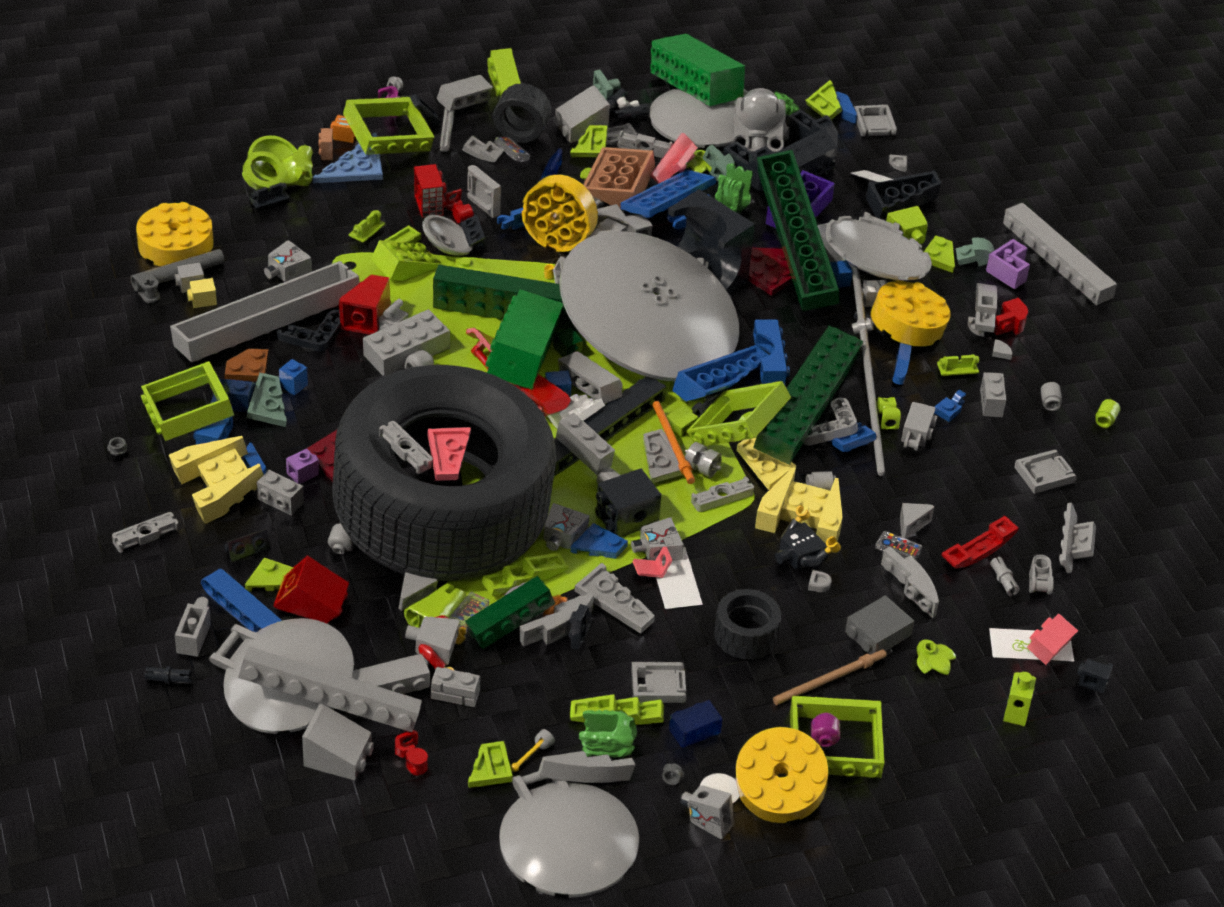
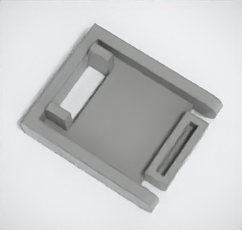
[854,105,896,136]
[468,165,501,218]
[1015,450,1077,494]
[631,662,687,703]

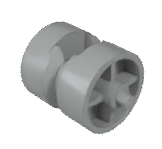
[685,442,722,478]

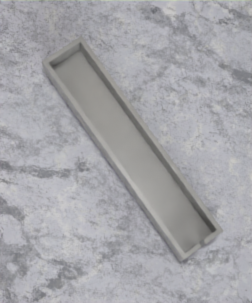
[170,261,360,362]

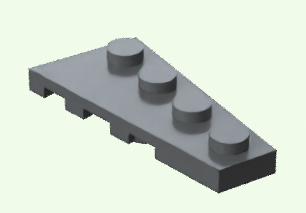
[575,563,655,633]

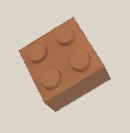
[319,128,333,160]

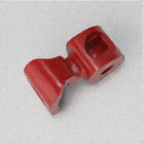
[445,189,474,223]
[395,730,428,775]

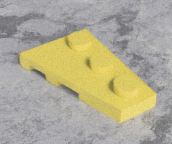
[737,438,796,490]

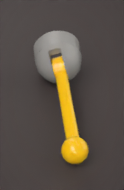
[510,729,555,772]

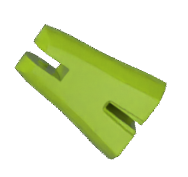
[404,583,466,628]

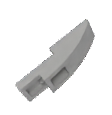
[975,283,997,332]
[881,547,939,618]
[519,592,594,646]

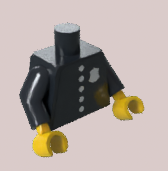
[775,505,841,569]

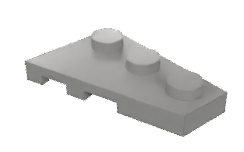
[643,429,682,483]

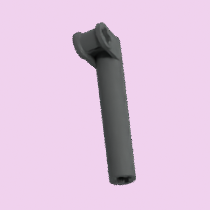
[131,249,225,303]

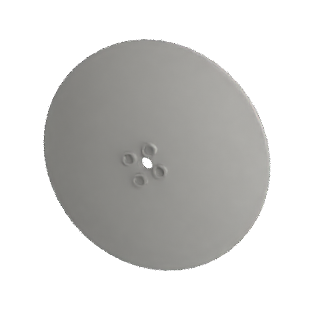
[560,231,739,381]

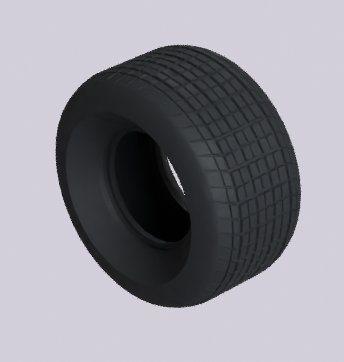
[332,365,556,581]

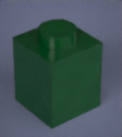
[554,327,583,357]

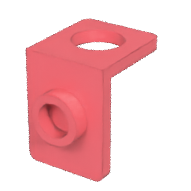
[633,547,672,578]

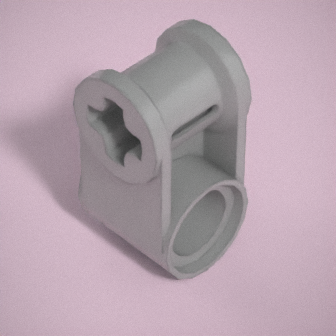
[1029,555,1053,595]

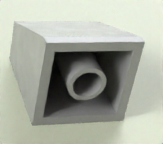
[554,86,610,143]
[302,704,374,780]

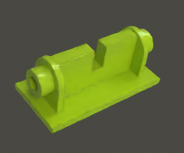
[348,210,386,243]
[937,354,979,376]

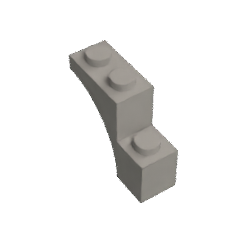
[594,204,652,236]

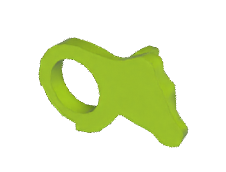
[242,145,313,192]

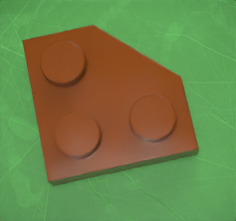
[225,349,268,381]

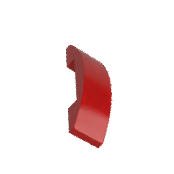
[942,516,1019,568]

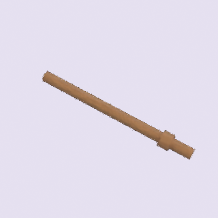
[773,649,886,705]

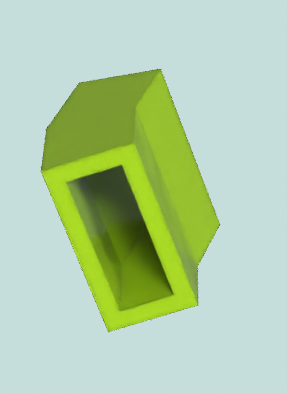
[666,404,698,437]

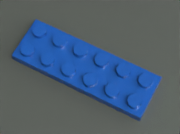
[621,169,716,218]

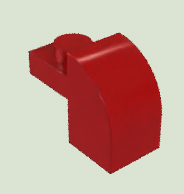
[994,298,1028,335]

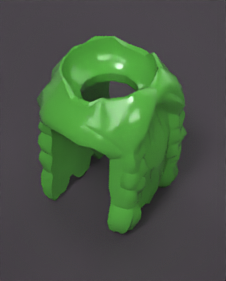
[715,163,753,213]
[579,710,637,758]

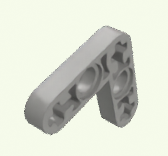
[803,398,858,445]

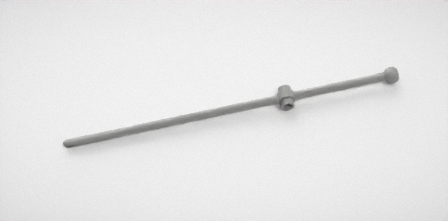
[848,263,885,476]

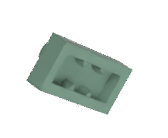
[593,70,620,101]

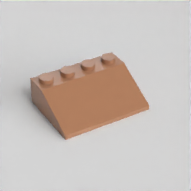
[583,147,655,209]

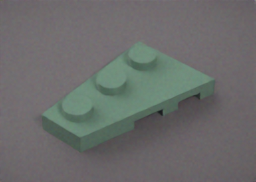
[246,373,287,427]

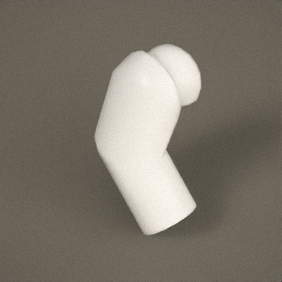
[617,97,640,110]

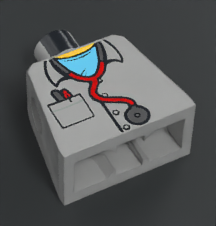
[264,240,312,282]
[544,503,589,551]
[631,518,684,561]
[680,785,734,839]

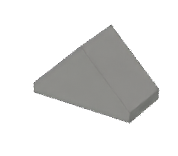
[900,503,934,540]
[399,572,438,611]

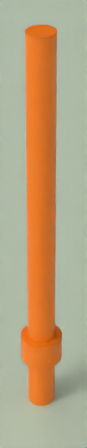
[653,401,695,484]

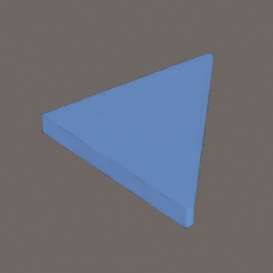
[313,133,383,183]

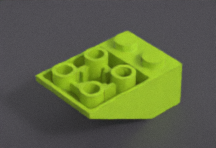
[371,240,442,281]

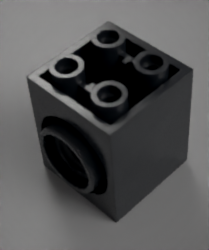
[595,468,662,537]

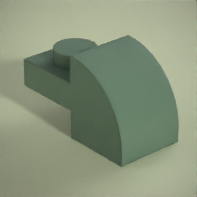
[703,144,734,181]
[956,238,995,266]

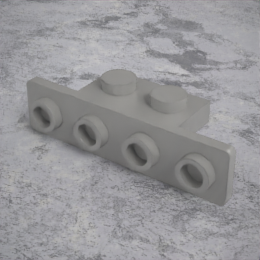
[1059,503,1096,573]

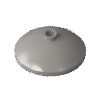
[423,215,473,256]

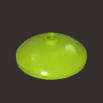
[248,136,297,181]

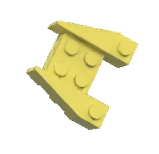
[169,436,263,524]
[755,467,843,544]

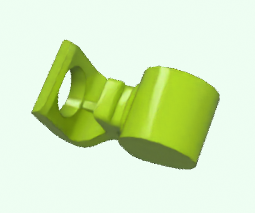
[877,397,901,429]

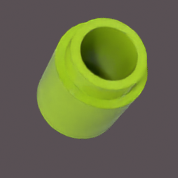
[1096,399,1120,428]

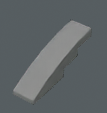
[538,751,635,783]

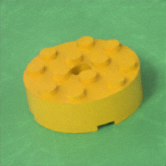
[522,175,598,252]
[136,202,213,266]
[871,280,950,346]
[736,727,828,823]

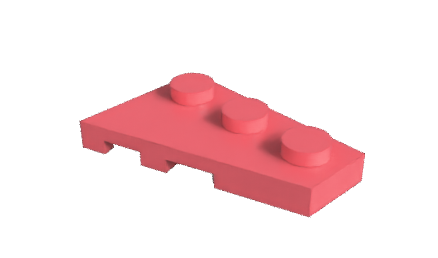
[428,427,471,481]

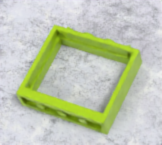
[343,97,434,155]
[141,362,234,441]
[687,381,791,446]
[790,696,884,778]

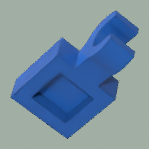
[497,208,525,230]
[935,390,966,422]

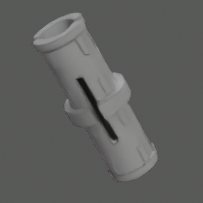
[990,557,1020,596]

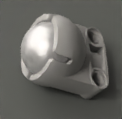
[733,88,786,152]

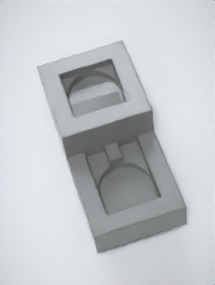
[462,136,504,162]

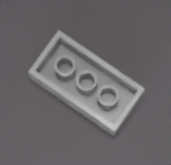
[363,309,450,376]

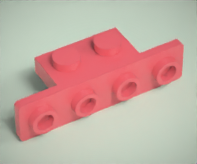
[650,133,698,184]

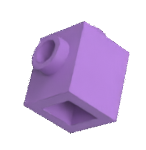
[286,449,320,484]

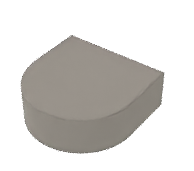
[808,570,832,592]

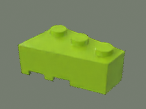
[488,48,521,99]

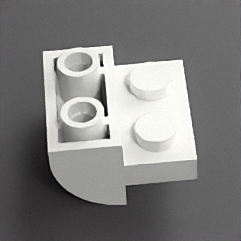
[548,394,605,429]

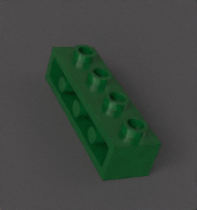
[465,576,555,649]

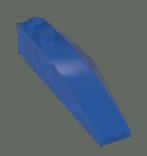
[672,345,769,401]

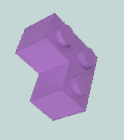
[986,239,1030,289]

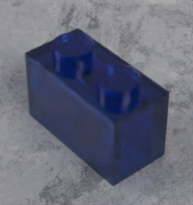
[669,700,723,748]

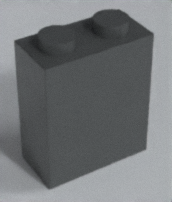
[845,595,914,655]

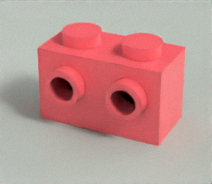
[1027,614,1078,665]

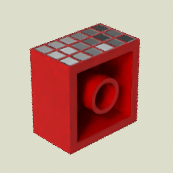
[414,164,446,218]

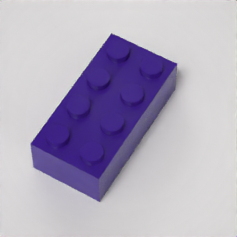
[766,170,835,228]

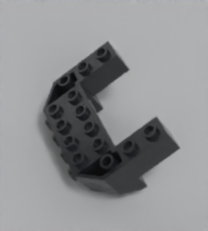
[723,110,838,191]

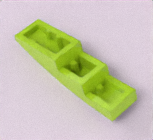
[482,553,569,596]
[570,694,664,725]

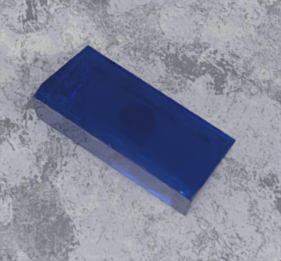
[540,149,562,181]

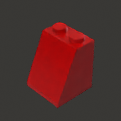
[339,274,391,335]
[273,556,349,624]

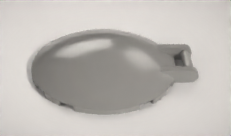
[649,88,748,148]
[825,212,932,280]
[209,618,355,734]
[500,772,639,897]

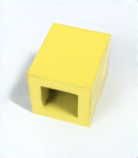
[187,278,217,308]

